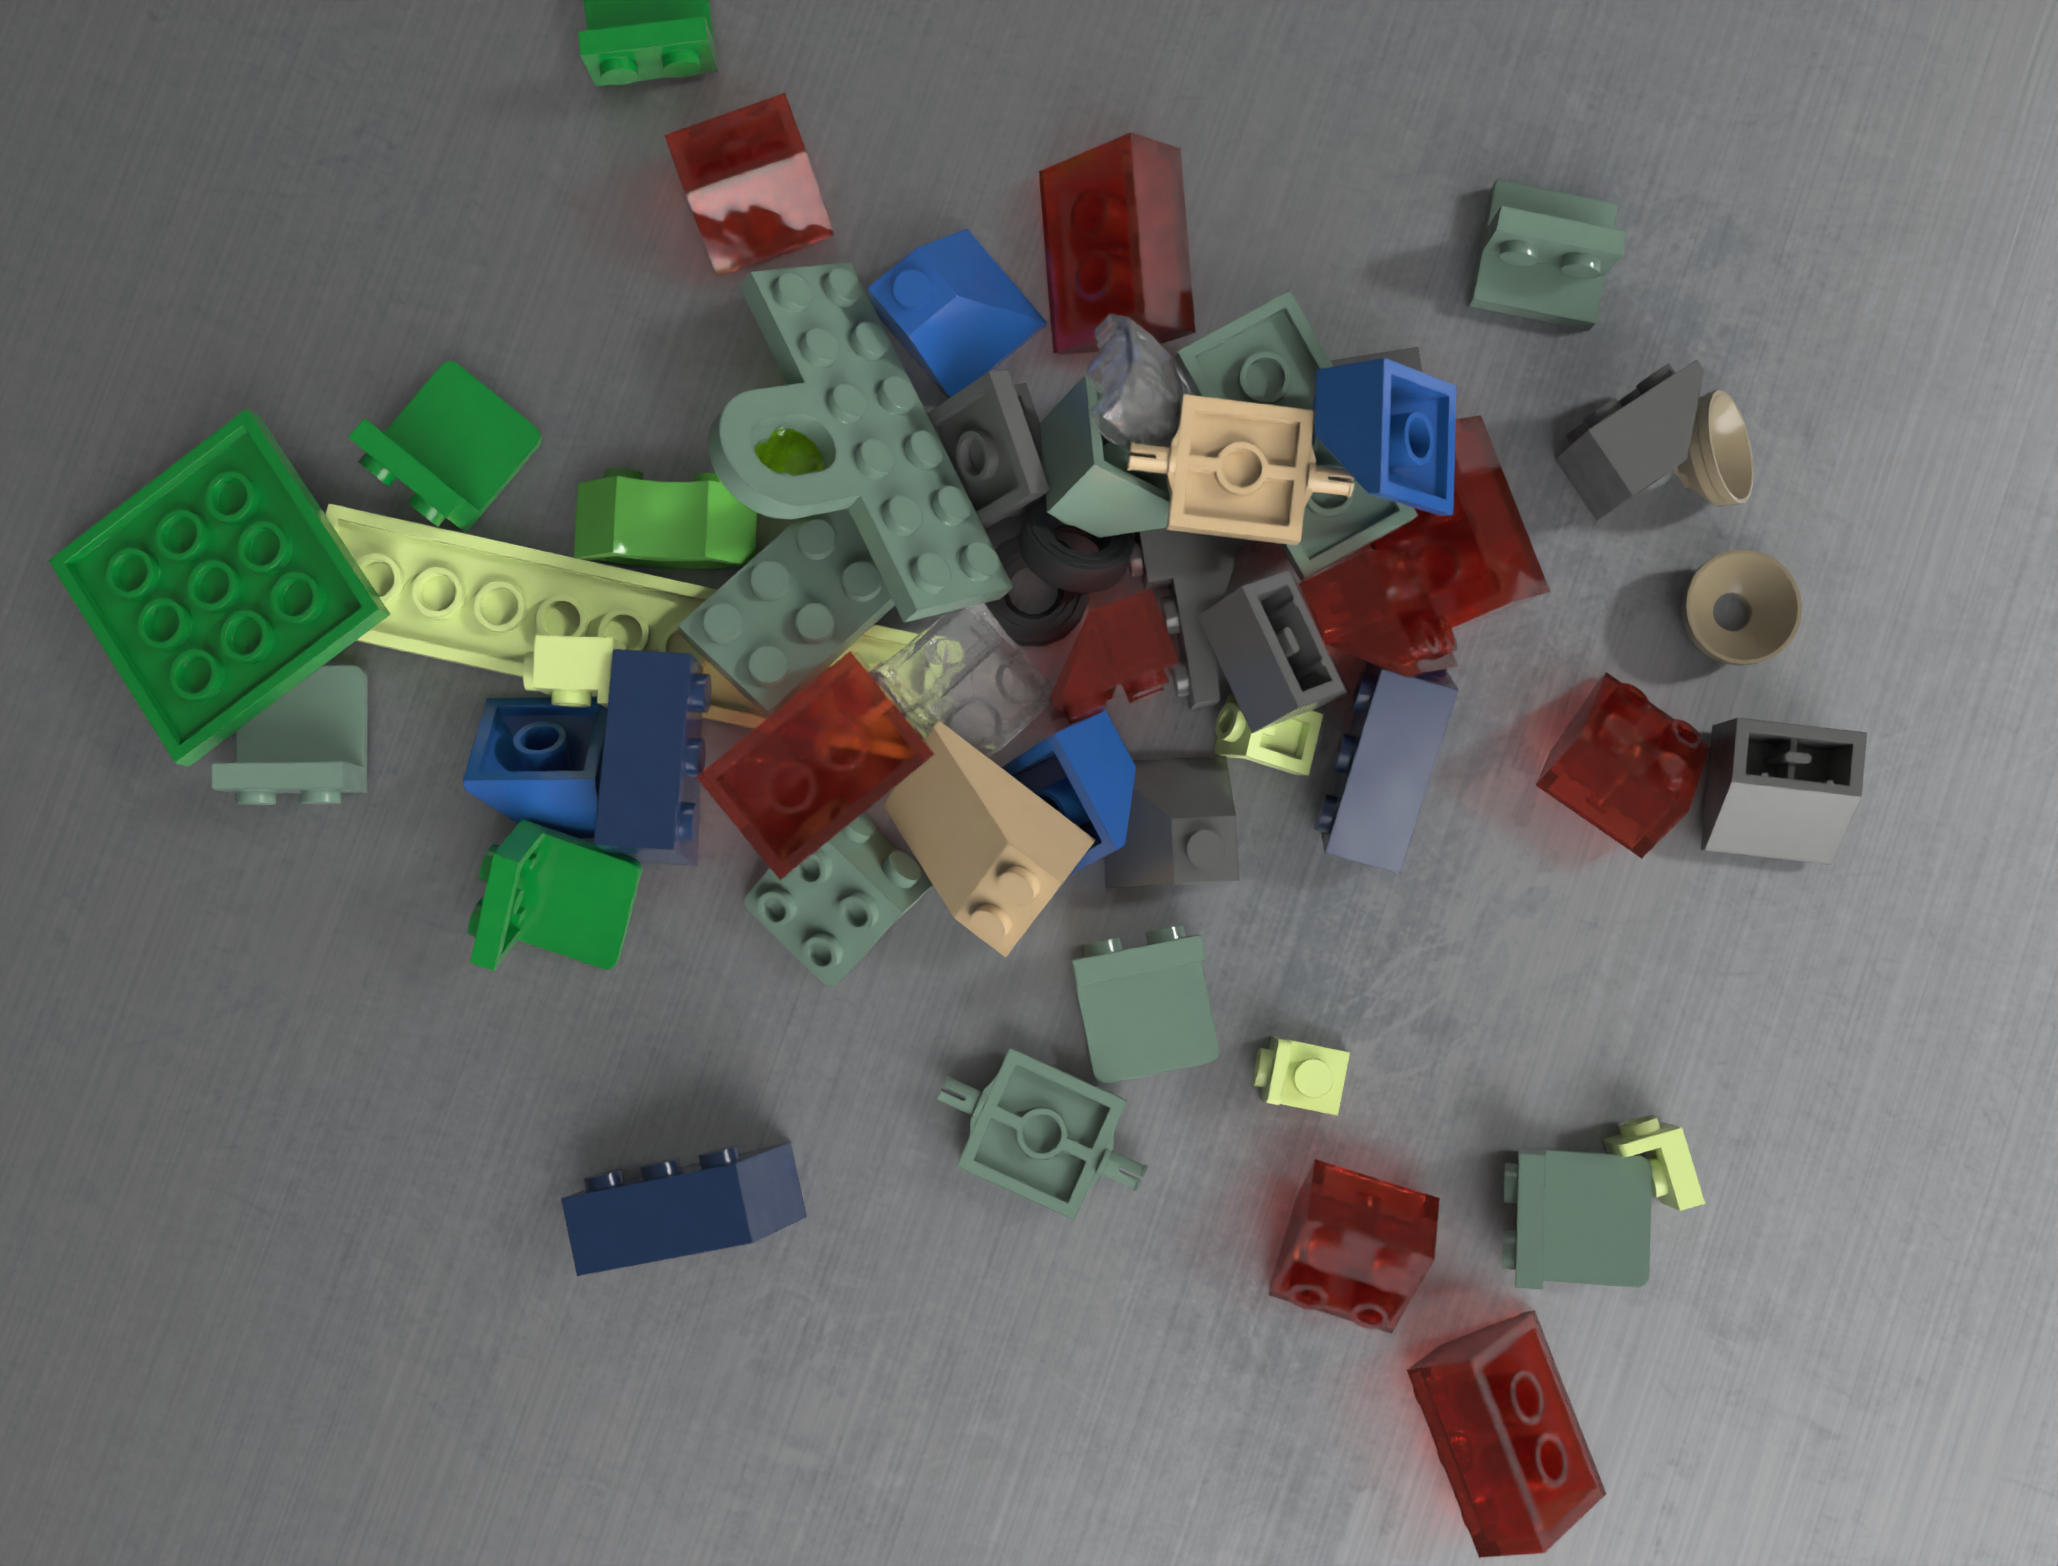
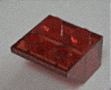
[664,93,835,277]
[1299,550,1458,678]
[1048,588,1179,726]
[1536,672,1710,859]
[1269,1159,1440,1334]

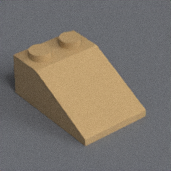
[883,721,1095,958]

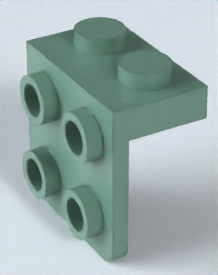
[211,665,368,805]
[745,797,933,986]
[1071,925,1220,1084]
[1502,1147,1652,1290]

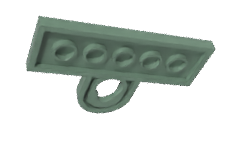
[708,262,1014,623]

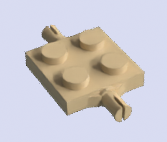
[1127,394,1354,545]

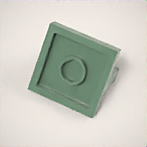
[1468,179,1627,330]

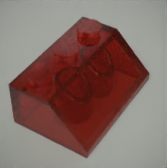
[1039,132,1196,355]
[1370,415,1550,646]
[696,651,935,880]
[1407,1310,1607,1558]

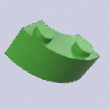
[574,468,757,570]

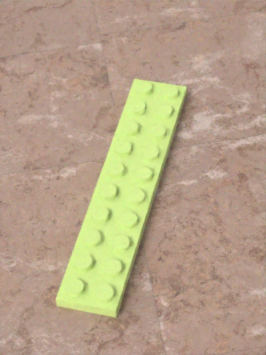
[326,503,948,764]

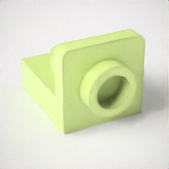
[1214,694,1324,776]
[1252,1036,1350,1116]
[1603,1115,1705,1211]

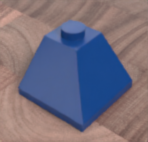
[868,229,1047,399]
[1312,358,1457,516]
[463,697,607,839]
[1001,711,1136,877]

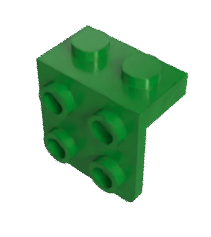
[577,0,718,87]
[348,361,542,533]
[467,819,643,971]

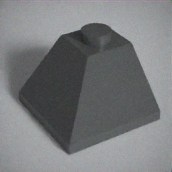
[1104,756,1239,888]

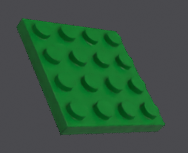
[48,408,390,766]

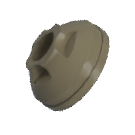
[1673,390,1754,507]
[1681,549,1802,666]

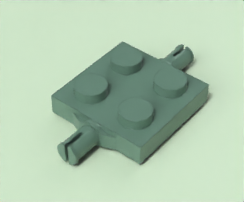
[936,1047,1147,1220]

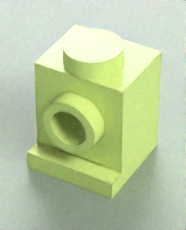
[523,635,626,708]

